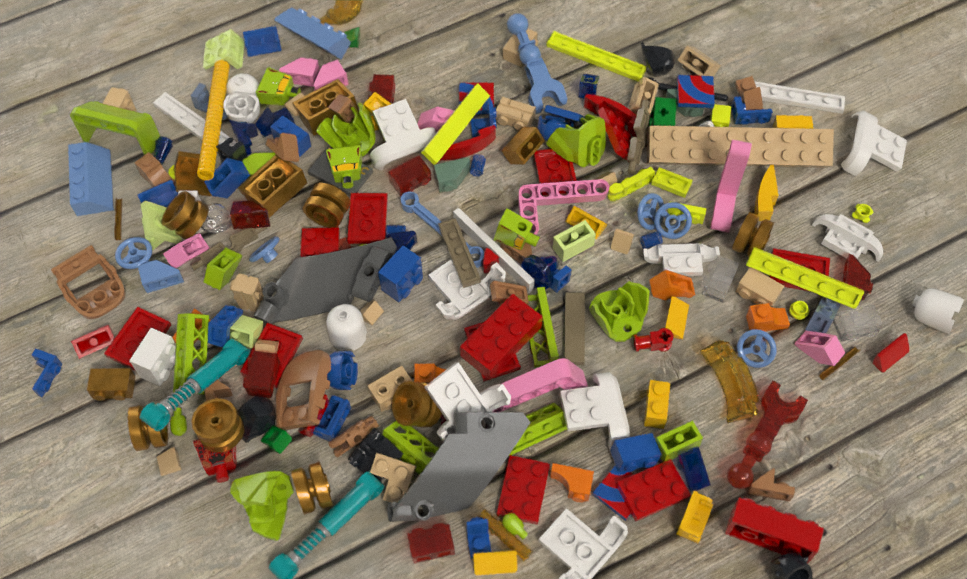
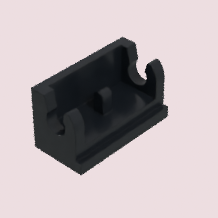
[216,137,248,163]

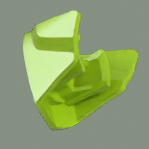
[317,103,376,157]
[546,114,606,167]
[589,281,650,342]
[230,471,294,541]

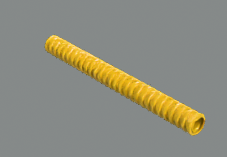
[197,60,230,180]

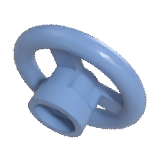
[637,193,664,230]
[654,202,692,239]
[249,236,280,264]
[115,237,152,269]
[737,329,777,368]

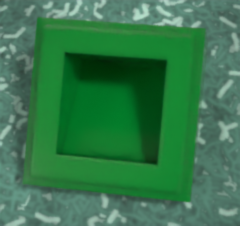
[344,27,361,48]
[261,426,292,454]

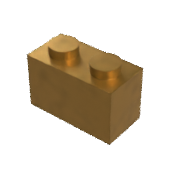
[502,127,545,165]
[87,368,136,401]

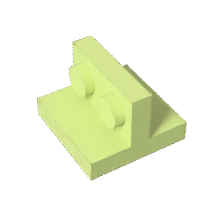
[140,201,181,250]

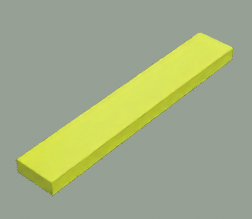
[547,31,647,82]
[421,84,490,165]
[746,247,864,309]

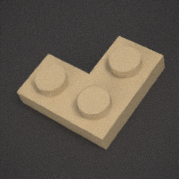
[370,453,417,502]

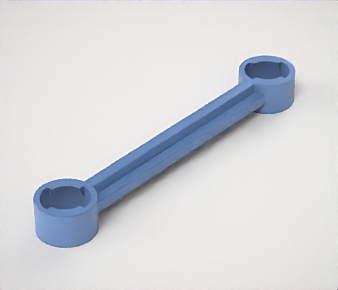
[401,191,484,268]

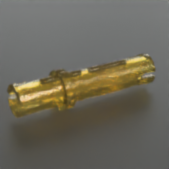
[477,509,533,562]

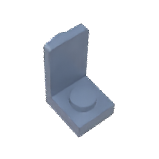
[190,83,227,120]
[805,297,840,334]

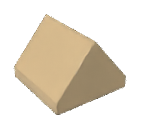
[593,171,618,193]
[360,300,384,325]
[255,340,279,361]

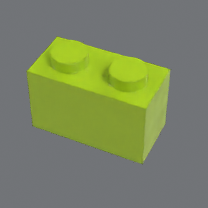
[656,421,703,462]

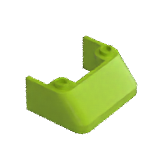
[70,101,161,155]

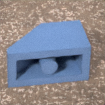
[138,260,184,293]

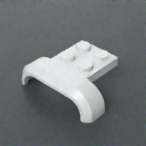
[370,99,437,171]
[841,111,907,176]
[428,260,506,320]
[424,362,511,442]
[560,372,630,451]
[538,508,628,579]

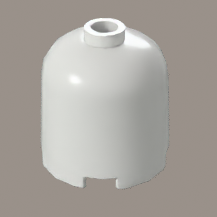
[912,288,964,334]
[326,304,367,351]

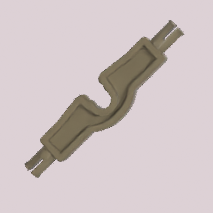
[627,100,650,174]
[190,222,267,271]

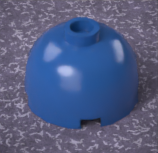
[538,115,574,141]
[327,351,358,390]

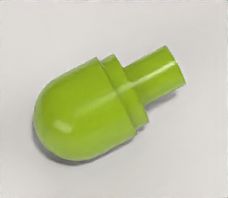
[170,408,187,436]
[502,513,528,540]

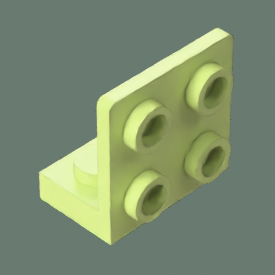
[203,29,245,69]

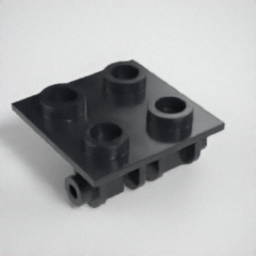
[348,427,404,482]

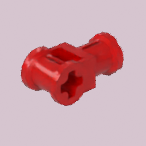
[633,328,674,352]

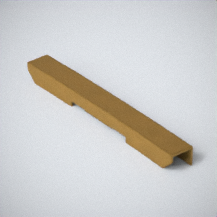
[115,198,123,241]
[819,347,861,381]

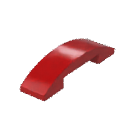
[584,94,637,137]
[439,125,496,161]

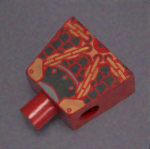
[193,439,237,483]

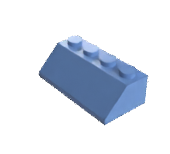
[274,7,351,60]
[68,142,114,216]

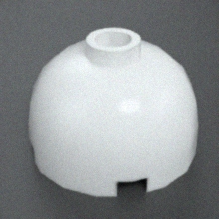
[226,73,259,97]
[223,89,260,125]

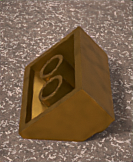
[292,79,359,136]
[238,154,307,218]

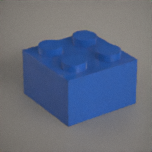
[378,246,423,303]

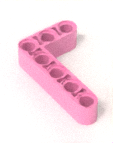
[710,139,752,233]
[518,179,609,236]
[493,358,588,412]

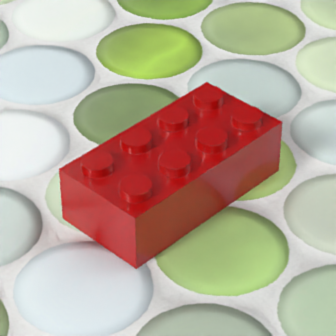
[460,294,543,380]
[725,498,824,563]

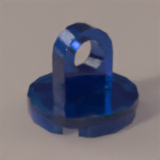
[521,255,559,290]

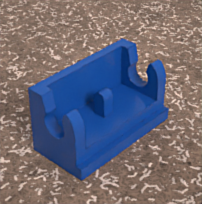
[243,26,282,57]
[137,180,178,207]
[313,395,351,441]

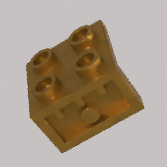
[174,151,212,196]

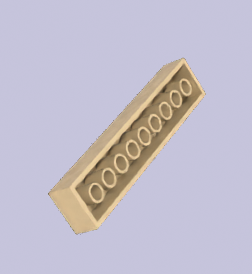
[647,126,834,168]

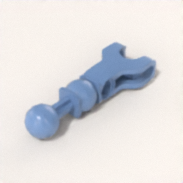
[507,13,567,114]

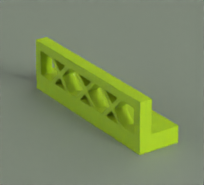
[528,287,559,368]
[173,313,209,395]
[509,402,567,456]
[383,421,439,475]

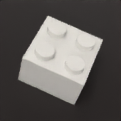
[130,328,176,386]

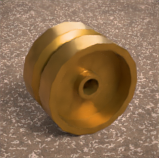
[303,183,351,228]
[161,191,209,239]
[732,212,774,257]
[392,381,442,428]
[191,398,244,453]
[128,402,169,451]
[291,462,333,515]

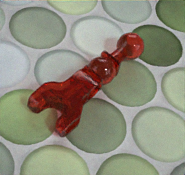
[727,380,808,489]

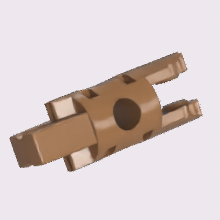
[328,416,379,457]

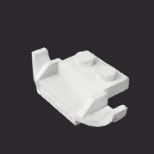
[812,214,883,263]
[643,243,720,276]

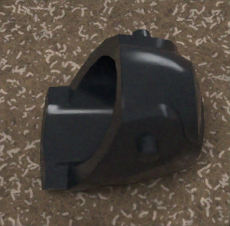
[641,42,676,77]
[237,396,276,443]
[770,551,813,579]

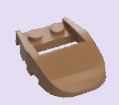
[51,245,126,319]
[276,350,331,430]

